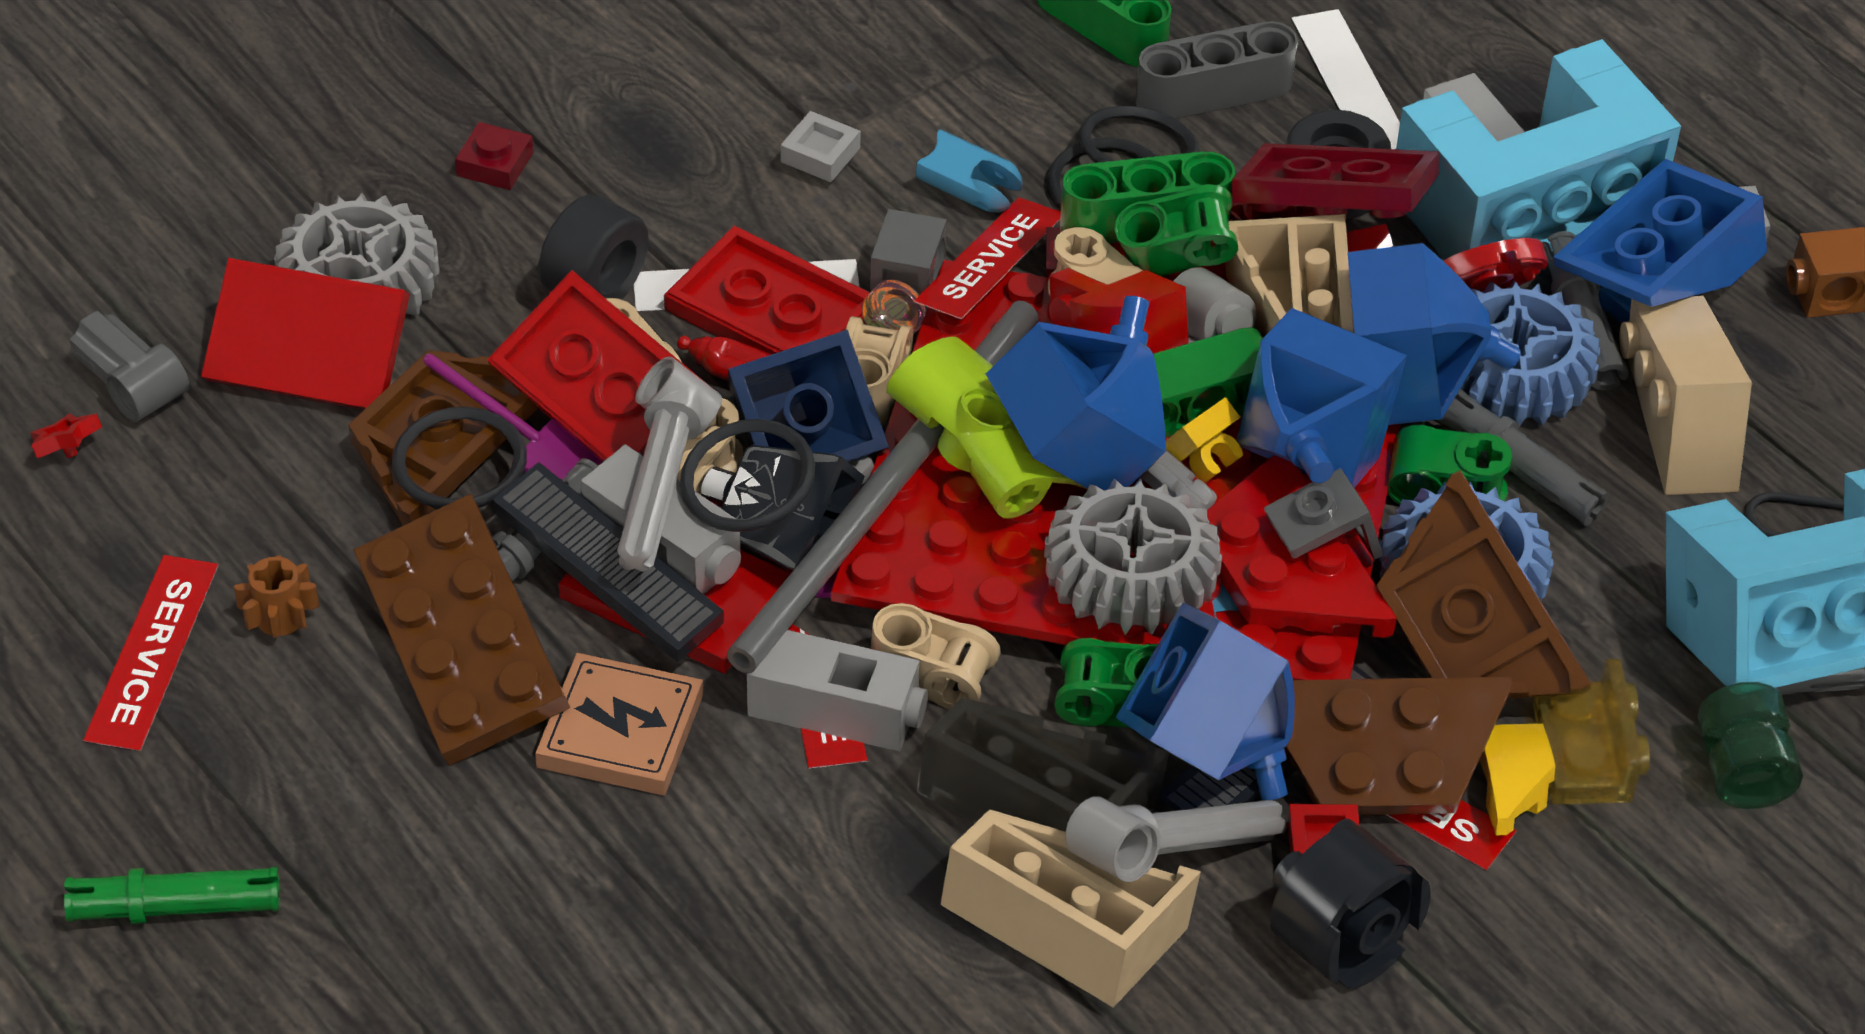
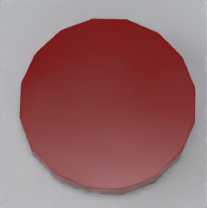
[1443,238,1548,293]

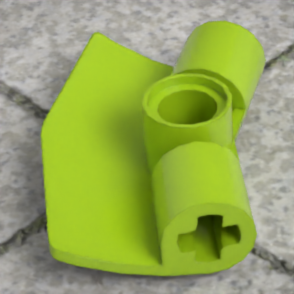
[886,336,1088,518]

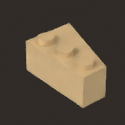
[1225,214,1355,337]
[1619,296,1752,495]
[941,810,1201,1007]

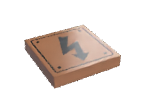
[535,653,704,796]

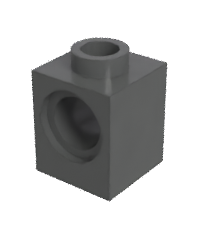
[870,209,947,311]

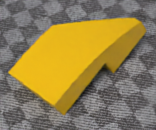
[1480,723,1555,835]

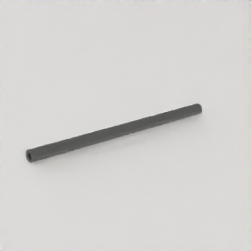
[727,301,1038,673]

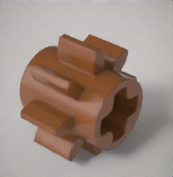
[234,555,319,638]

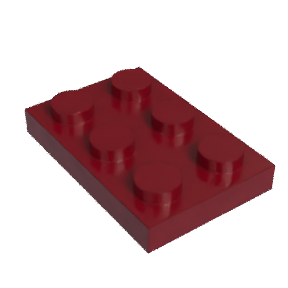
[1232,143,1439,218]

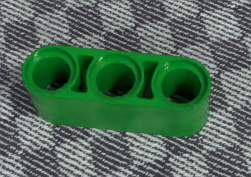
[1036,0,1172,67]
[1060,152,1235,243]
[1154,327,1264,438]

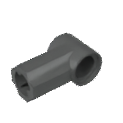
[69,311,190,422]

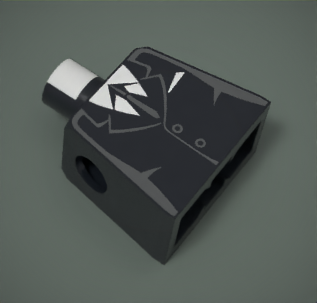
[701,445,865,573]

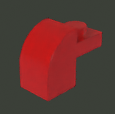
[1049,268,1189,354]

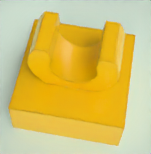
[1166,397,1243,483]

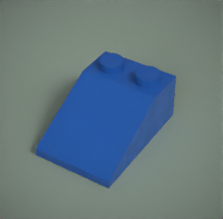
[1553,159,1767,307]

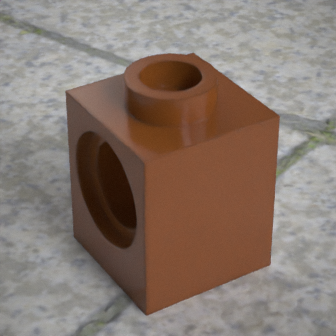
[1786,227,1865,318]

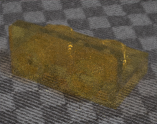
[1532,659,1650,804]

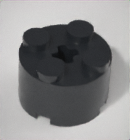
[1270,819,1431,988]

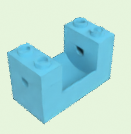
[1396,39,1681,260]
[1666,469,1865,697]

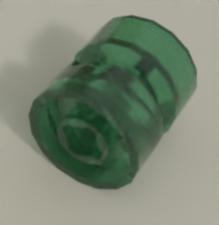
[1698,682,1803,809]

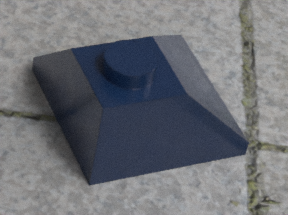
[727,329,889,463]

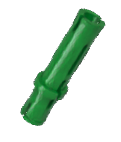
[64,866,280,924]

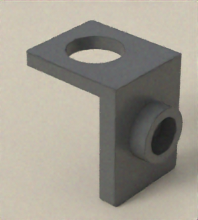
[1264,468,1383,560]

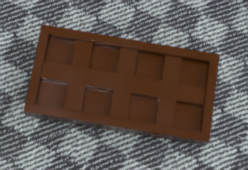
[353,494,570,766]

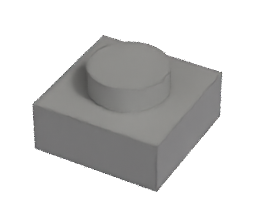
[781,111,860,182]

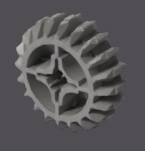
[274,193,440,315]
[1044,478,1222,635]

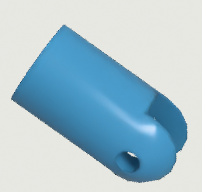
[916,129,1023,213]

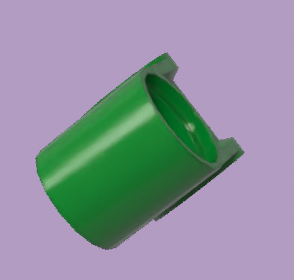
[1114,184,1239,277]
[1387,425,1512,505]
[1054,638,1158,728]

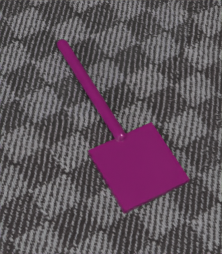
[423,354,603,479]

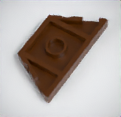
[349,350,538,526]
[1377,470,1591,698]
[1284,676,1512,815]

